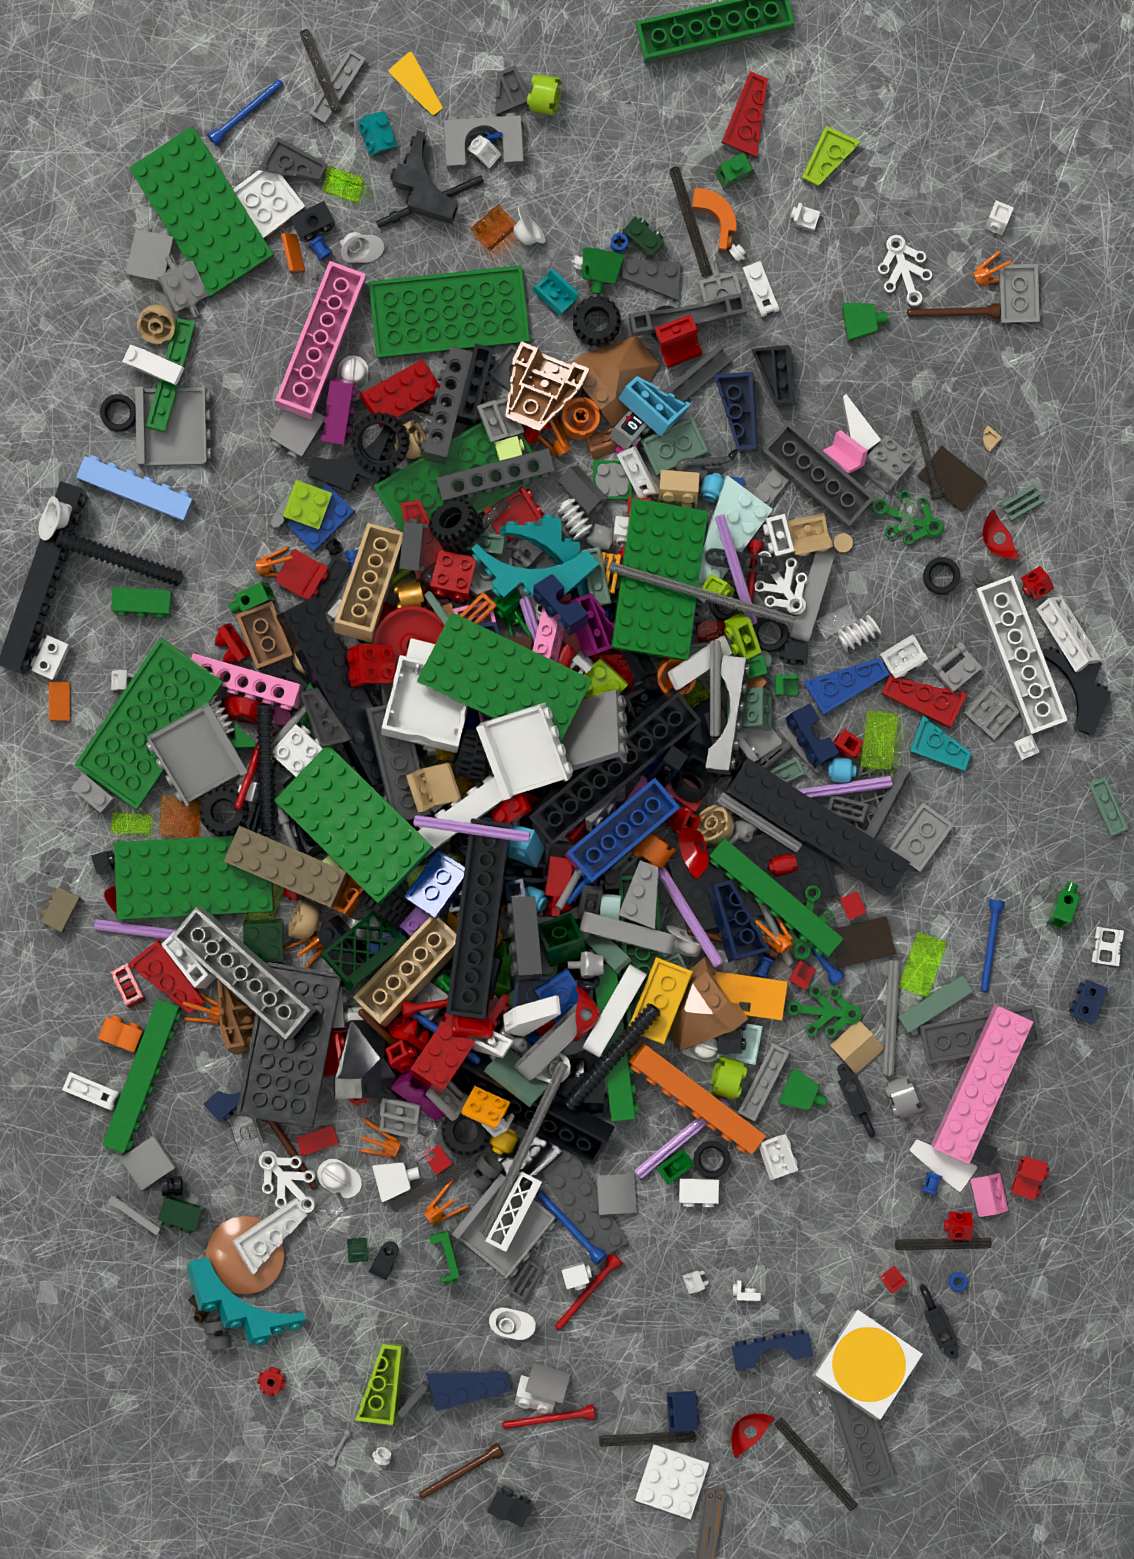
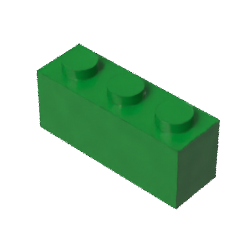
[111,587,172,619]

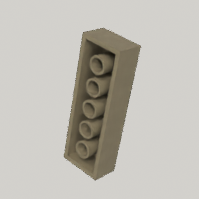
[224,826,348,908]

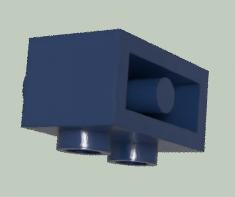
[1069,979,1108,1024]
[667,1391,700,1432]

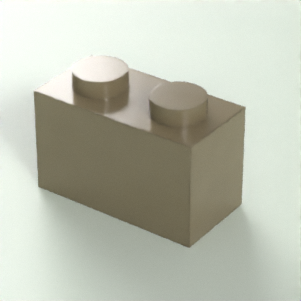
[40,887,81,932]

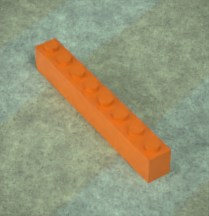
[628,1042,766,1154]

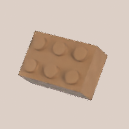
[236,601,293,671]

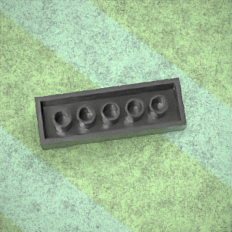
[761,422,875,529]

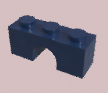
[533,574,588,636]
[785,703,839,768]

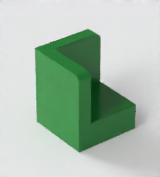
[774,675,799,696]

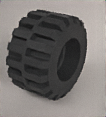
[573,295,621,347]
[430,498,483,552]
[453,728,487,781]
[199,787,249,836]
[359,891,412,927]
[441,1113,490,1156]

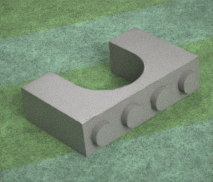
[444,113,524,170]

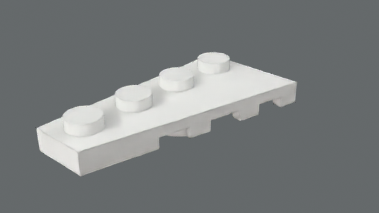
[232,1198,307,1275]

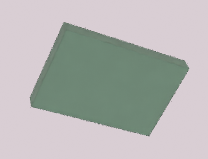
[640,417,709,476]
[484,1048,550,1107]

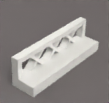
[1037,596,1101,672]
[485,1171,542,1252]

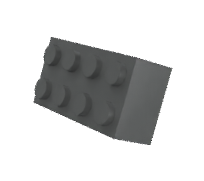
[505,896,542,981]

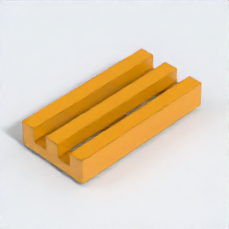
[602,552,622,594]

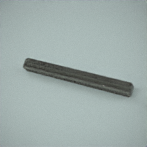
[300,29,342,114]
[895,1238,992,1250]
[599,1431,696,1447]

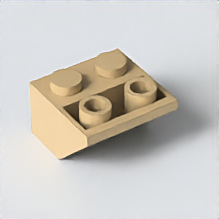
[658,470,700,509]

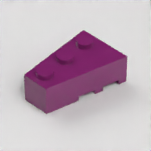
[321,377,358,445]
[565,593,614,657]
[391,1070,446,1120]

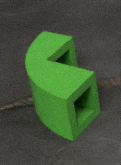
[493,940,513,996]

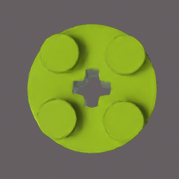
[527,74,562,116]
[709,1056,747,1100]

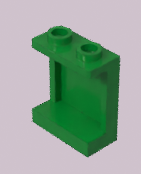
[429,1230,461,1285]

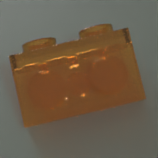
[471,204,517,251]

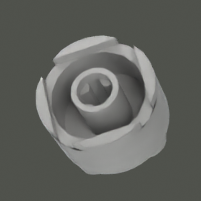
[885,1074,924,1119]

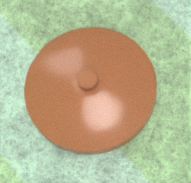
[206,1216,285,1294]

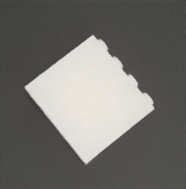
[476,703,573,801]

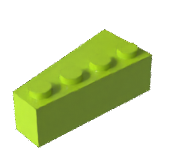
[355,1343,405,1425]

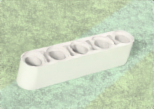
[583,965,647,1058]

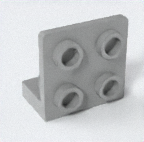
[859,435,915,493]
[737,726,782,762]

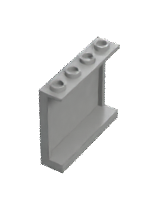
[135,385,211,466]
[561,689,628,782]
[146,702,247,807]
[452,1173,556,1279]

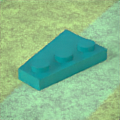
[910,715,971,772]

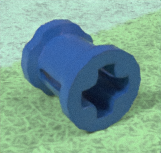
[611,233,628,253]
[308,235,333,261]
[752,954,775,979]
[921,1171,943,1195]

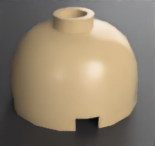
[137,304,176,344]
[394,420,427,460]
[697,805,734,845]
[287,900,322,940]

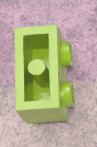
[724,613,762,659]

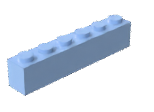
[76,455,194,522]

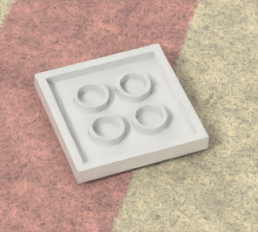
[233,170,306,239]
[635,1444,709,1519]

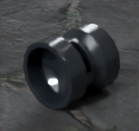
[161,1176,183,1196]

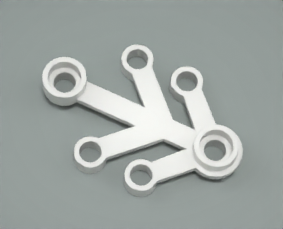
[878,235,932,307]
[754,551,809,615]
[259,1151,316,1213]

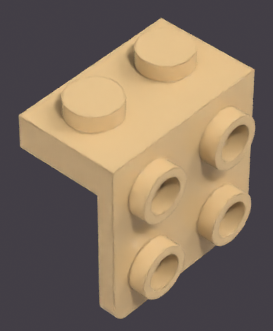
[787,513,833,556]
[406,763,460,813]

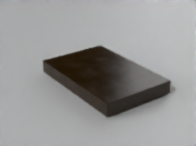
[917,446,987,512]
[833,916,896,968]

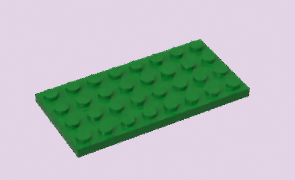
[129,126,274,297]
[369,265,530,358]
[373,422,540,532]
[611,498,708,661]
[417,612,592,743]
[75,637,224,809]
[274,745,434,904]
[114,834,273,920]

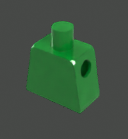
[715,153,756,190]
[582,248,624,294]
[842,303,888,342]
[228,582,277,614]
[1046,882,1080,930]
[778,1068,827,1110]

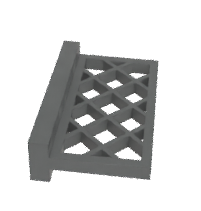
[837,751,911,840]

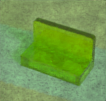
[321,165,365,203]

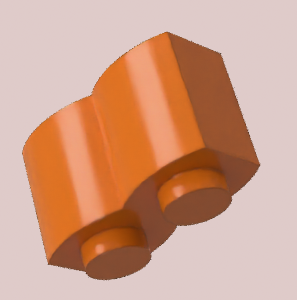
[98,1015,143,1053]

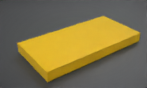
[629,957,693,1045]

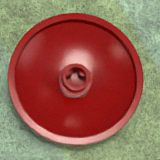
[373,606,445,670]

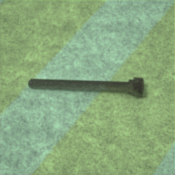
[911,410,946,500]

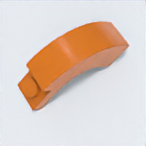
[692,188,736,252]

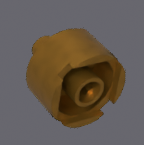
[393,578,428,609]

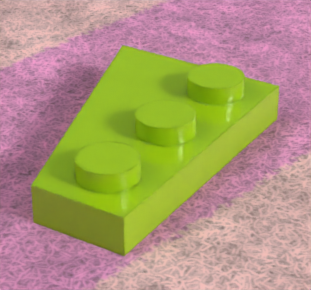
[801,126,860,187]

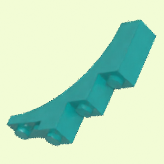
[500,515,589,599]
[471,544,601,599]
[186,1257,306,1346]

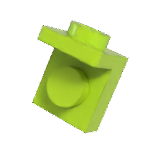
[701,574,735,606]

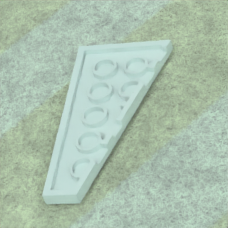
[697,475,773,603]

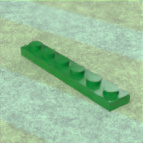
[146,318,196,433]

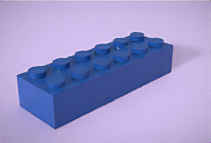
[564,778,680,884]

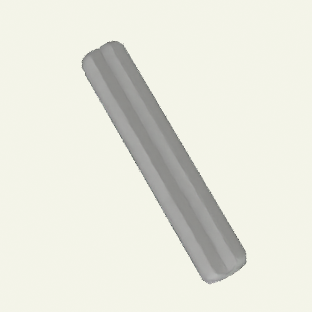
[779,726,824,773]

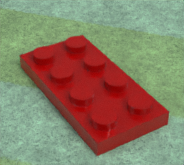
[359,359,440,428]

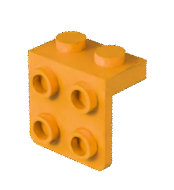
[461,1086,510,1129]

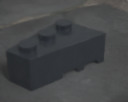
[751,345,796,407]
[316,915,372,988]

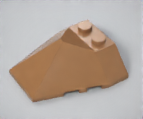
[570,336,660,428]
[505,342,590,432]
[668,957,748,1051]
[217,978,256,1055]

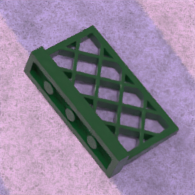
[320,911,408,992]

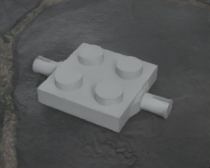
[157,255,209,318]
[698,262,741,328]

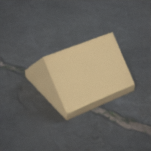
[830,1021,885,1074]

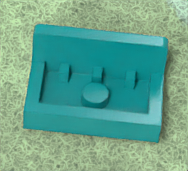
[358,111,398,157]
[532,269,580,316]

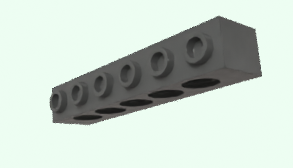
[420,347,473,464]
[436,448,555,502]

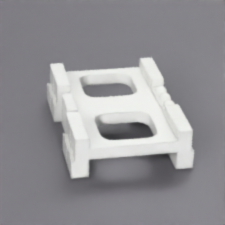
[1091,927,1124,966]

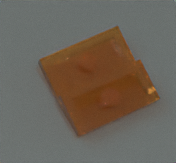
[159,795,202,838]

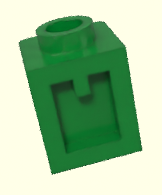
[493,592,521,623]

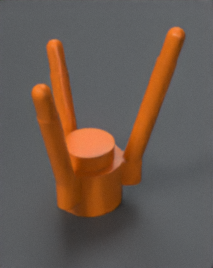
[973,251,1012,286]
[538,414,571,457]
[255,547,293,578]
[755,917,793,954]
[284,933,324,969]
[183,992,220,1025]
[361,1118,401,1158]
[424,1178,469,1225]

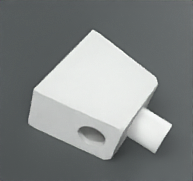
[372,1162,420,1202]

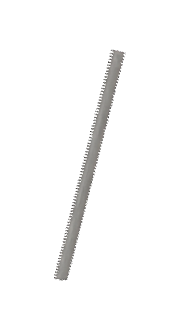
[608,562,797,627]
[480,1061,568,1237]

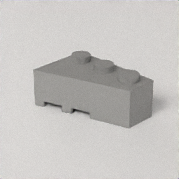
[618,860,659,930]

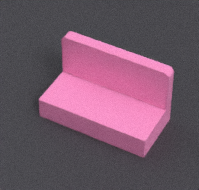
[823,430,868,473]
[971,1173,1008,1217]

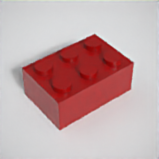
[409,1021,475,1095]

